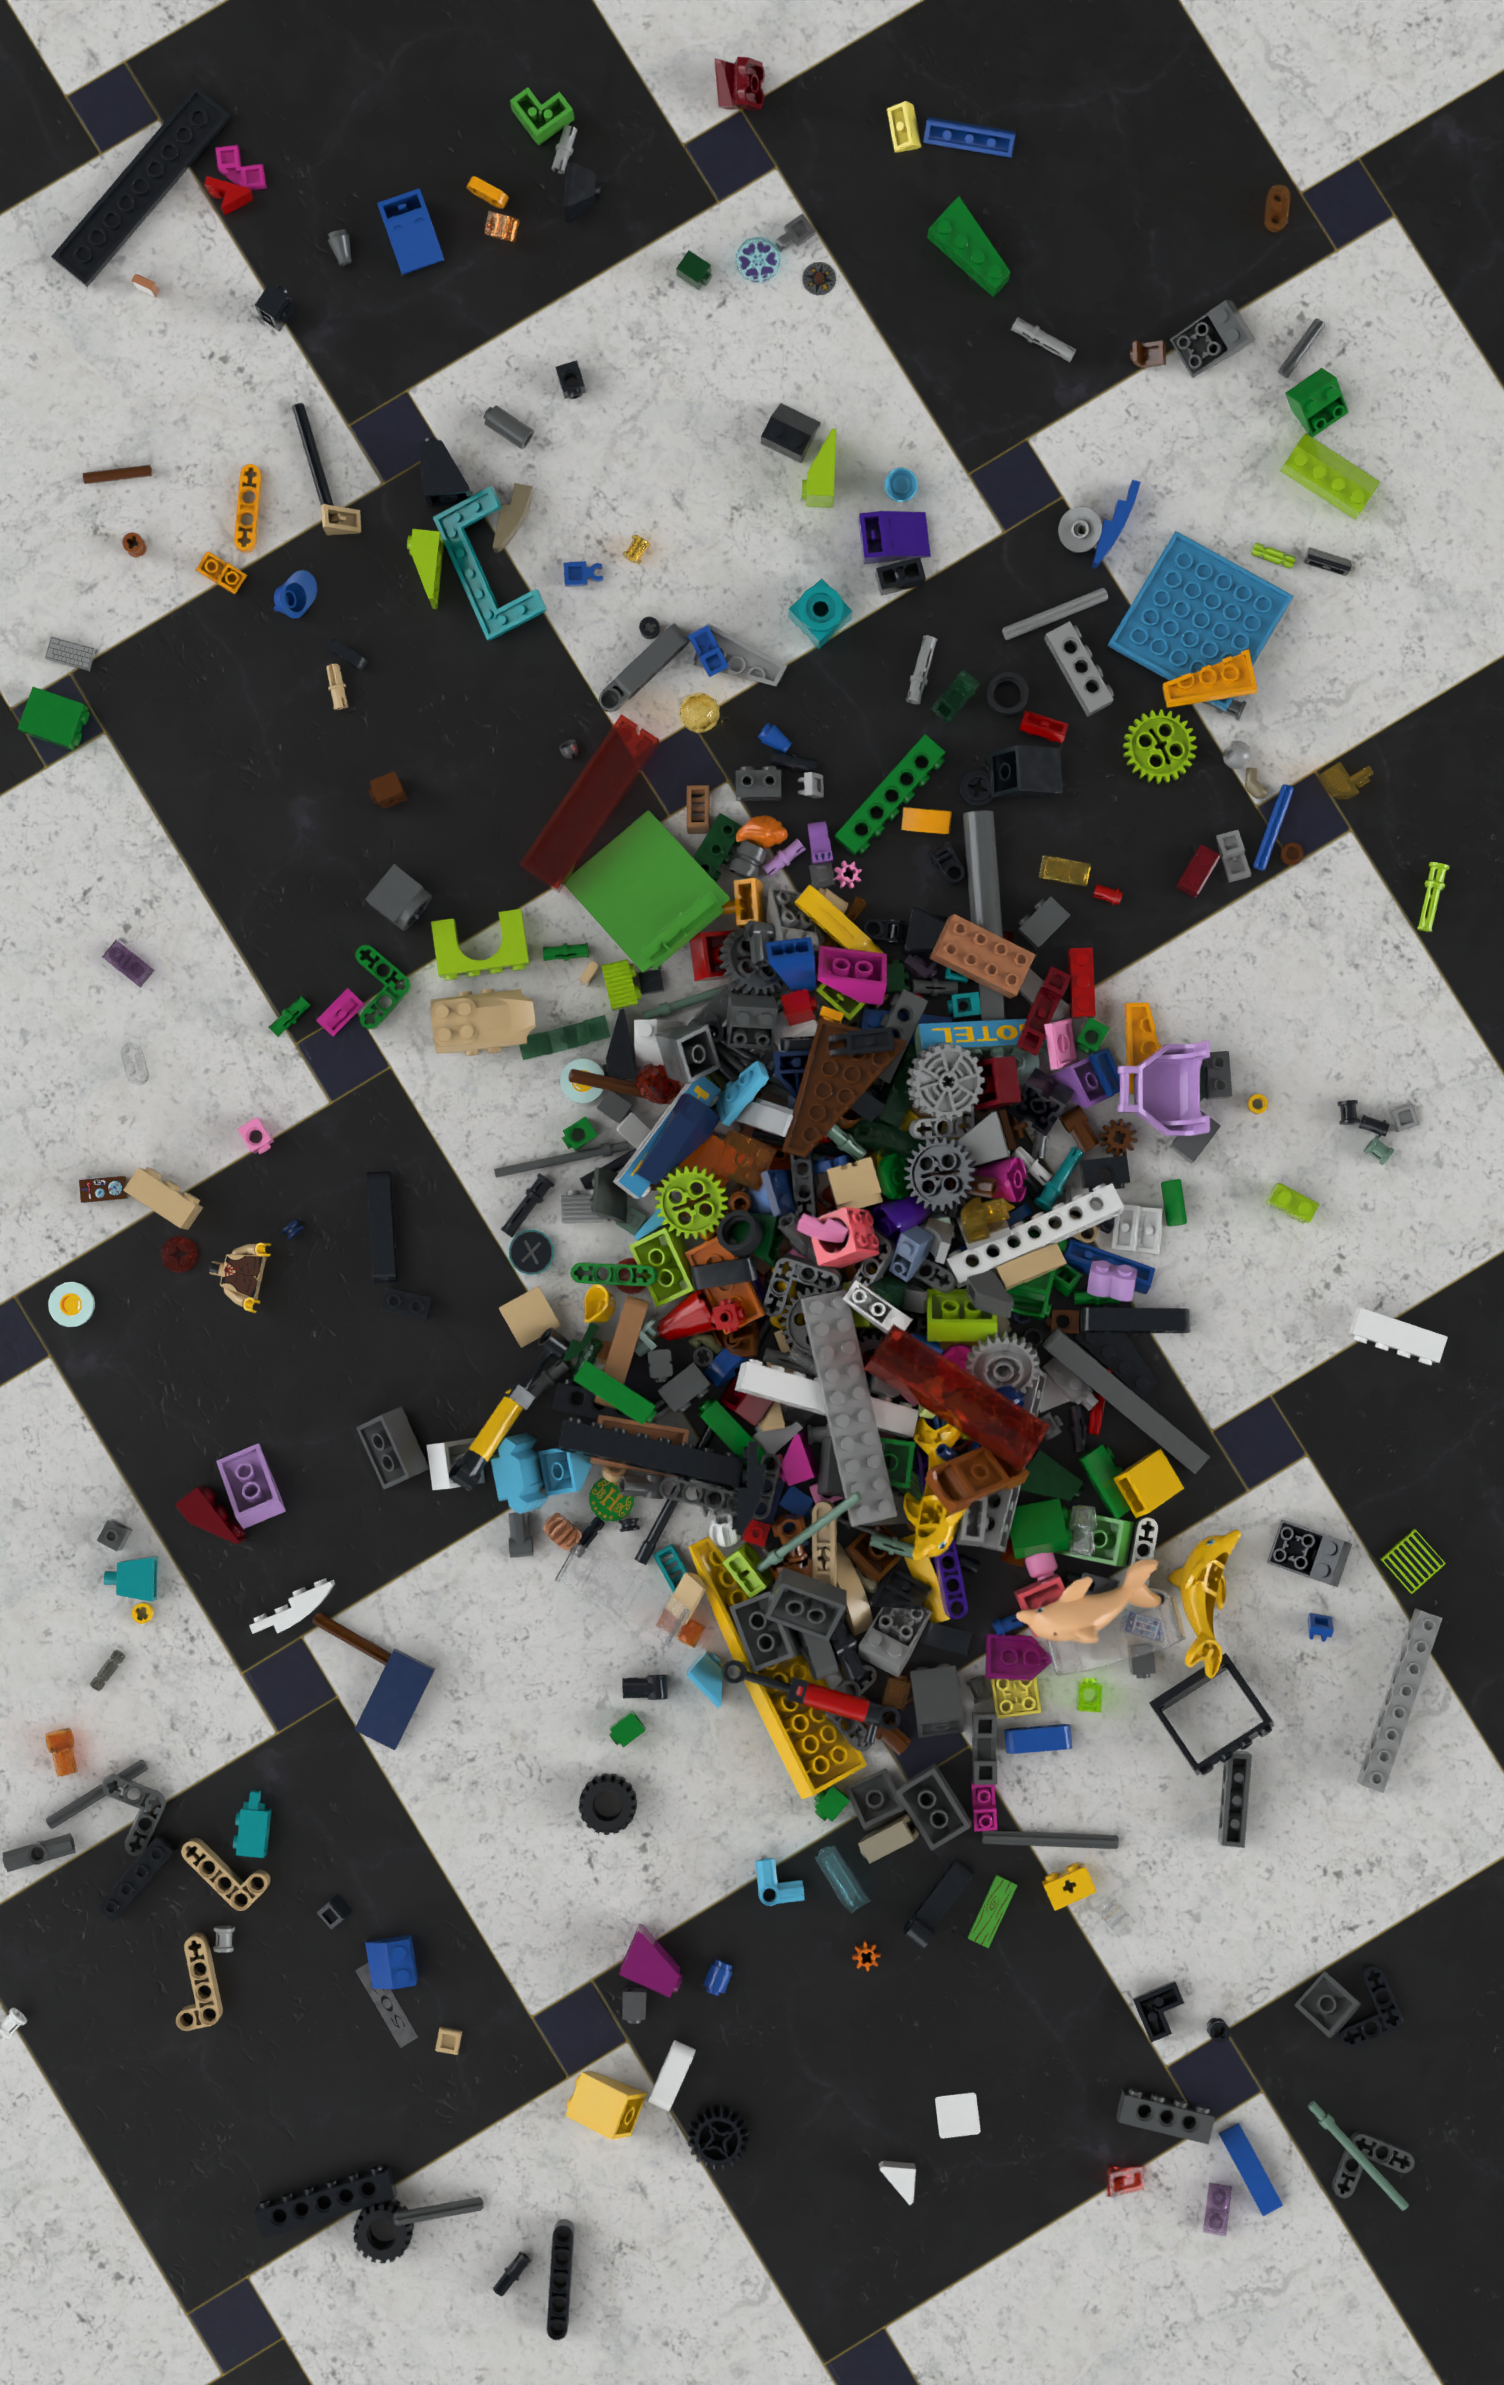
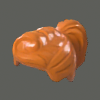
[736,815,788,849]

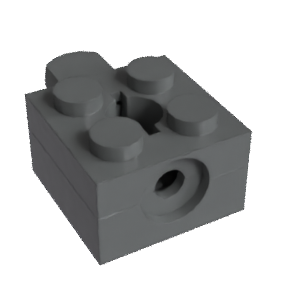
[652,1362,711,1422]

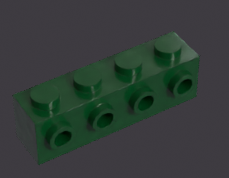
[693,813,742,883]

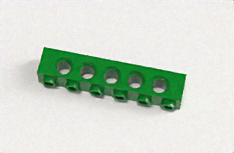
[834,734,945,857]

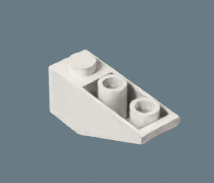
[842,1280,912,1339]

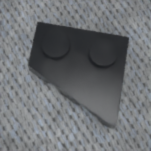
[870,1567,932,1610]

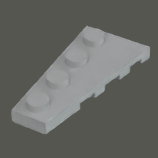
[686,623,787,687]

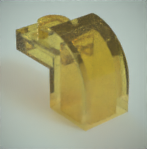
[1317,762,1374,800]
[961,1196,1010,1244]

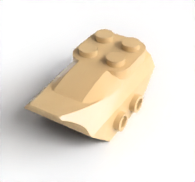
[430,989,536,1056]

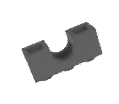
[972,1712,997,1785]

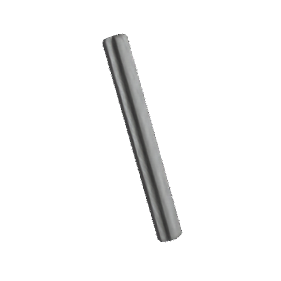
[1002,588,1108,640]

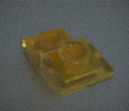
[1039,855,1091,887]

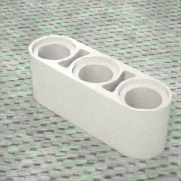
[647,2040,696,2111]

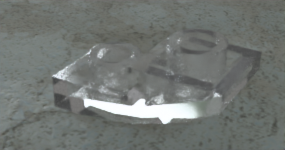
[1070,1505,1097,1556]

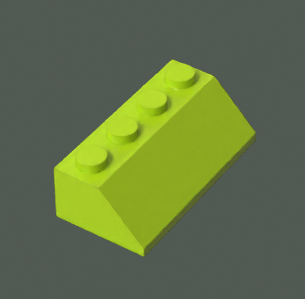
[1280,433,1380,520]

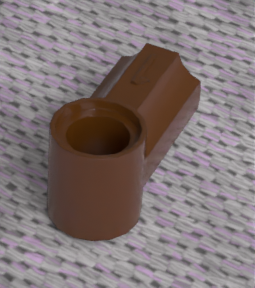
[1059,1105,1100,1153]

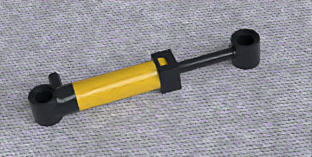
[448,1327,570,1491]

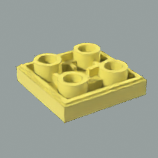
[990,1677,1041,1719]

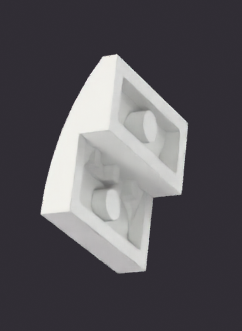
[1111,1204,1164,1255]

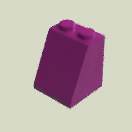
[619,1924,682,1997]

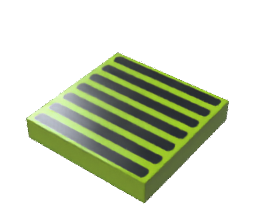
[1380,1529,1446,1594]

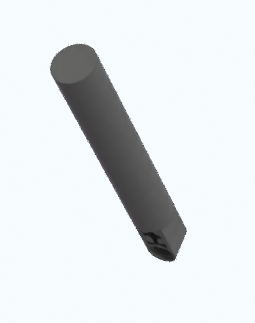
[963,811,1006,1021]

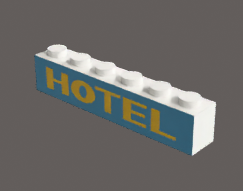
[613,1076,721,1199]

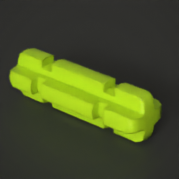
[1251,543,1296,569]

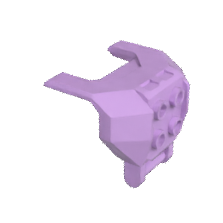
[1118,1040,1210,1136]

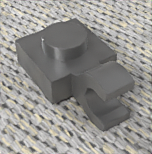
[775,213,816,252]

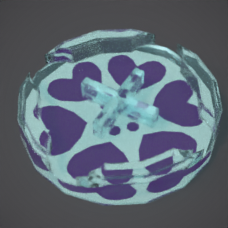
[736,237,780,283]

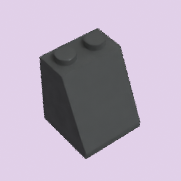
[655,1024,721,1084]
[910,1664,964,1738]

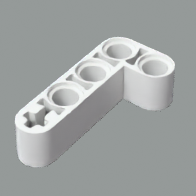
[1127,1516,1169,1610]

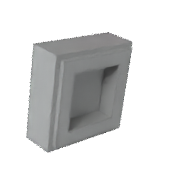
[1389,1104,1420,1132]

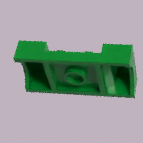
[1006,1220,1068,1321]

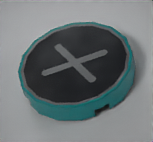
[509,1230,554,1275]

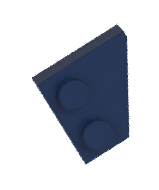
[760,1169,795,1217]

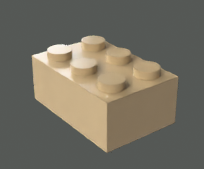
[123,1167,203,1230]

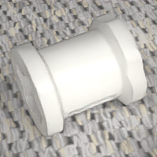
[0,2008,27,2039]

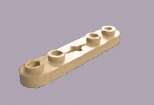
[812,1500,837,1587]

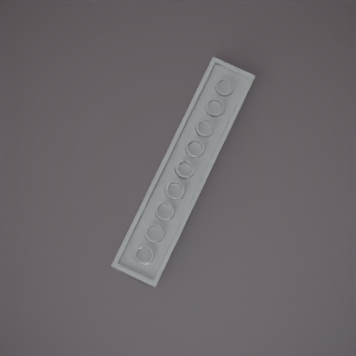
[800,1290,897,1526]

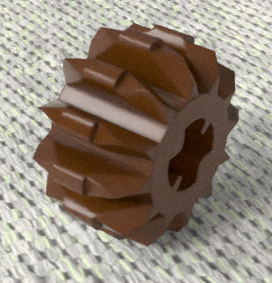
[1099,1119,1138,1157]

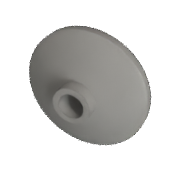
[1059,506,1102,552]

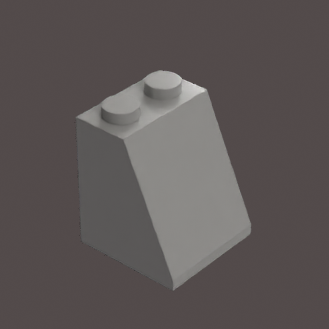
[948,1112,1010,1172]

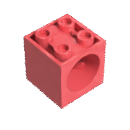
[811,1207,880,1268]
[1014,1574,1065,1638]

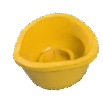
[584,1284,616,1323]

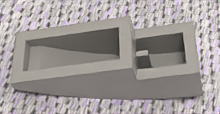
[735,1101,793,1137]

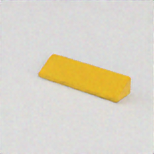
[899,1533,951,1623]

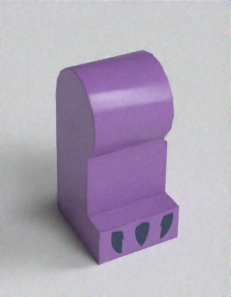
[807,821,833,866]

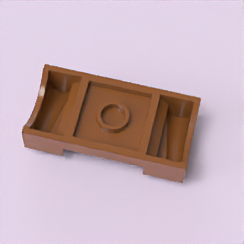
[925,1437,1029,1515]

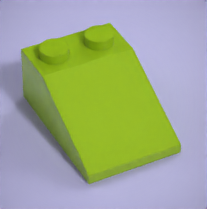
[802,428,837,508]
[407,529,444,609]

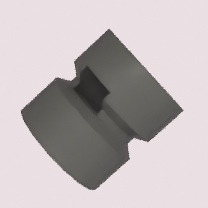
[728,840,768,879]

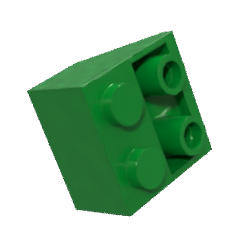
[1285,368,1349,438]

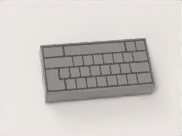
[45,637,96,671]

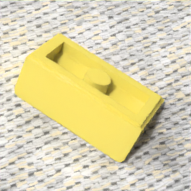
[887,101,921,153]

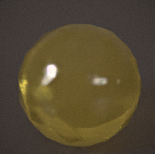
[680,692,720,733]

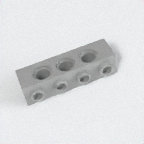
[1044,621,1114,717]

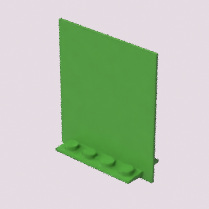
[563,810,730,973]

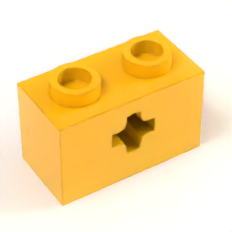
[1042,1862,1097,1911]

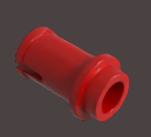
[1093,884,1123,906]

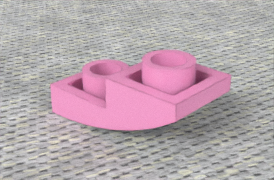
[797,1214,849,1243]

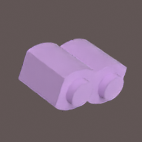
[1087,1260,1137,1301]

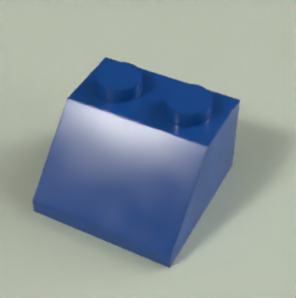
[365,1934,418,1989]

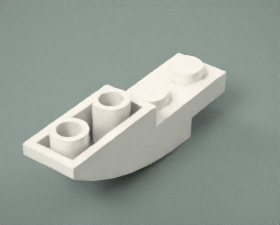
[249,1578,335,1634]

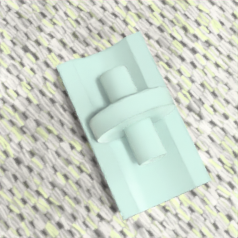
[635,1318,658,1357]

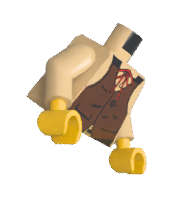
[209,1243,271,1313]

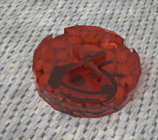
[636,1064,681,1104]

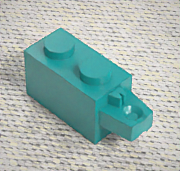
[233,1790,272,1858]

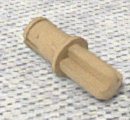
[326,664,348,710]

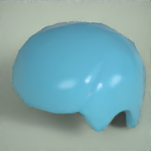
[884,468,918,502]

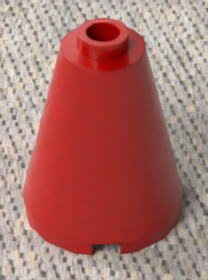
[657,1289,717,1341]

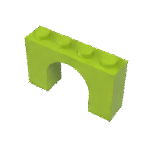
[431,909,530,981]

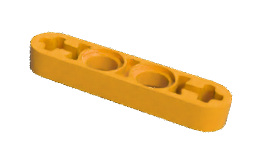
[234,464,262,553]

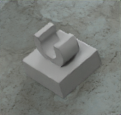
[798,772,824,798]

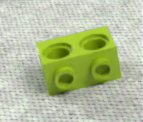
[722,1542,774,1599]

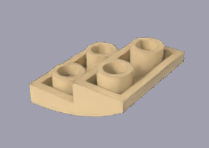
[499,1286,561,1348]

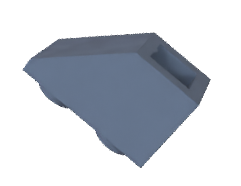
[889,1225,935,1282]

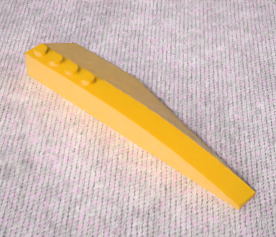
[688,1536,867,1799]

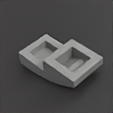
[1216,830,1251,883]

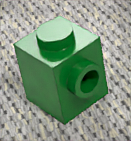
[814,1785,850,1822]

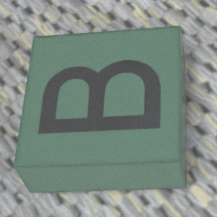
[616,1205,647,1235]

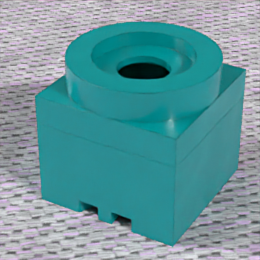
[788,578,853,649]

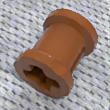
[122,532,147,558]

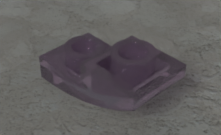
[102,940,155,988]
[1203,2183,1232,2236]

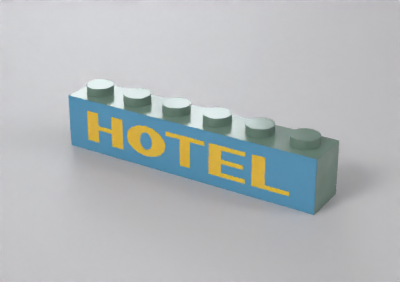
[913,1019,1048,1058]

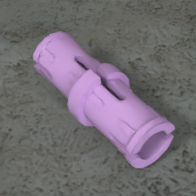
[762,839,806,878]

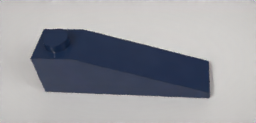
[636,1094,720,1185]

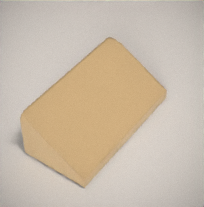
[667,1572,706,1625]

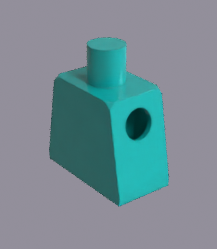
[104,1556,158,1602]

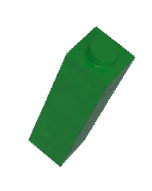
[573,1360,657,1425]
[697,1397,772,1467]

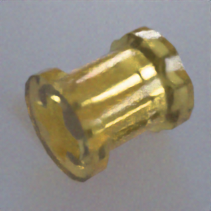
[622,534,650,565]

